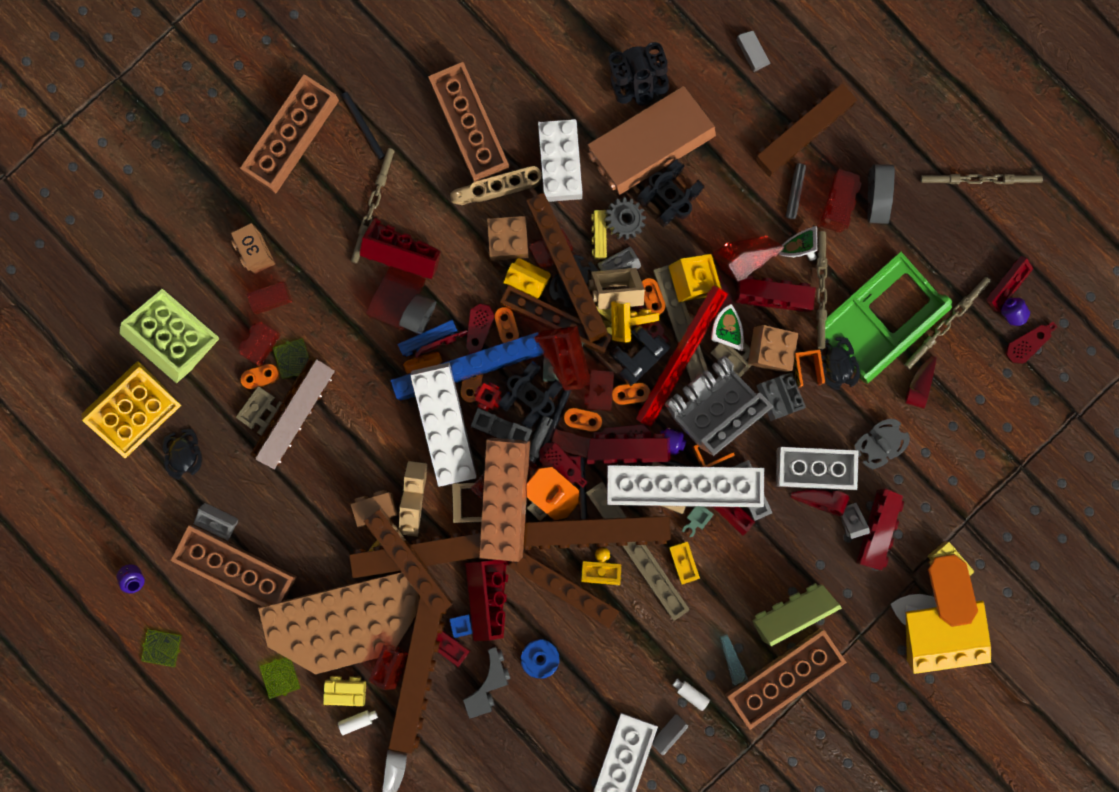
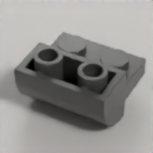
[756,372,806,421]

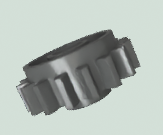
[604,197,646,240]

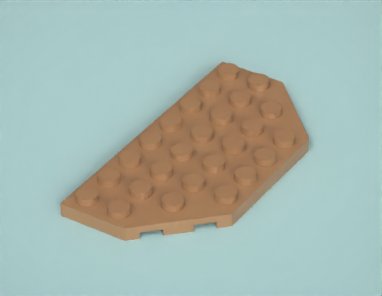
[258,571,420,674]

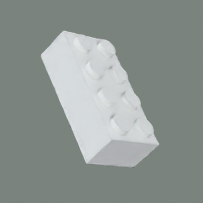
[538,119,582,202]
[776,447,858,490]

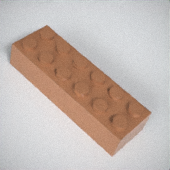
[428,62,509,182]
[240,74,339,194]
[480,438,530,562]
[171,525,297,606]
[725,628,847,730]

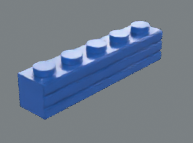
[398,320,458,357]

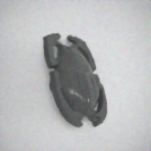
[854,419,910,470]

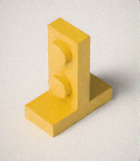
[611,301,659,342]

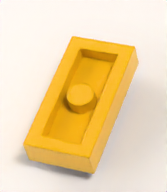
[669,542,700,585]

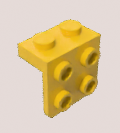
[504,258,551,299]

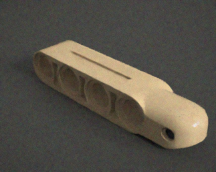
[450,166,542,205]

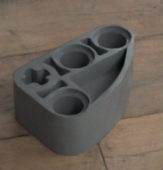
[867,164,895,224]
[399,294,436,334]

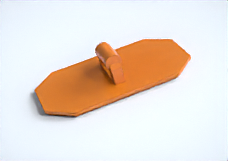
[526,466,579,520]
[928,554,978,627]

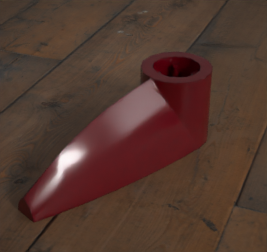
[905,356,937,409]
[791,490,849,516]

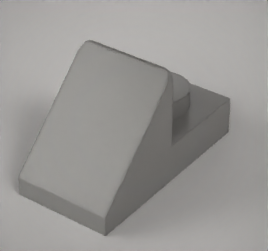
[840,503,870,539]

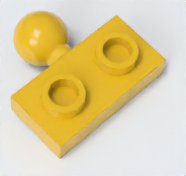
[581,547,621,585]

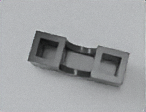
[471,409,532,441]

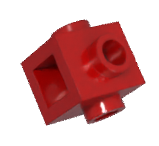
[474,382,502,411]

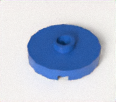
[521,639,559,679]

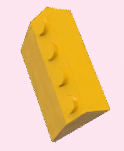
[81,361,181,458]
[905,600,991,674]

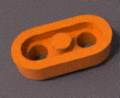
[642,278,665,315]
[495,307,519,343]
[403,352,442,374]
[241,364,280,390]
[461,374,483,402]
[612,383,650,405]
[564,408,602,432]

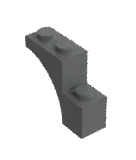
[463,646,511,719]

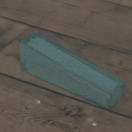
[719,634,748,686]

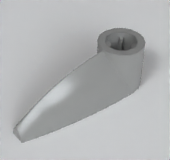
[383,750,407,792]

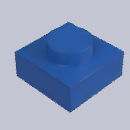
[450,614,473,638]

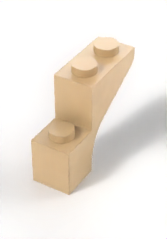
[399,461,427,537]

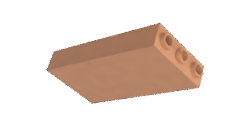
[587,86,716,195]

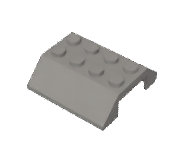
[665,356,773,456]

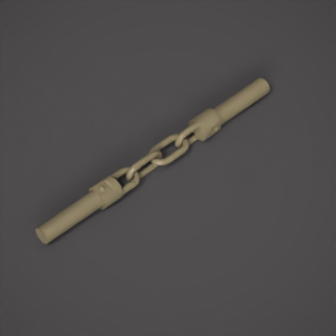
[351,148,395,264]
[921,174,1043,184]
[816,231,827,349]
[904,277,991,369]

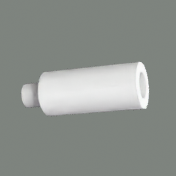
[673,679,710,711]
[338,710,378,735]

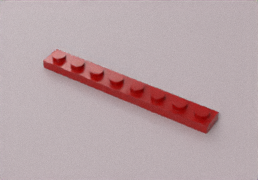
[636,285,728,427]

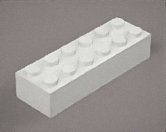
[410,362,477,487]

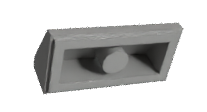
[736,31,770,72]
[597,246,641,271]
[194,503,238,540]
[652,715,688,756]

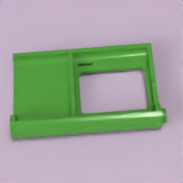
[817,252,952,384]

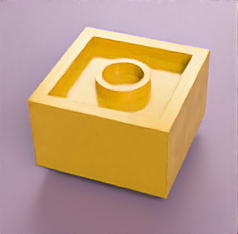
[668,254,721,302]

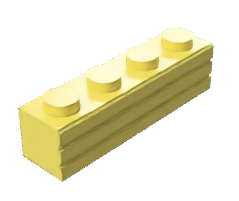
[592,210,607,259]

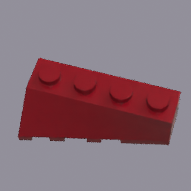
[359,218,441,279]
[735,276,816,313]
[587,433,671,464]
[856,489,904,571]
[466,560,509,641]

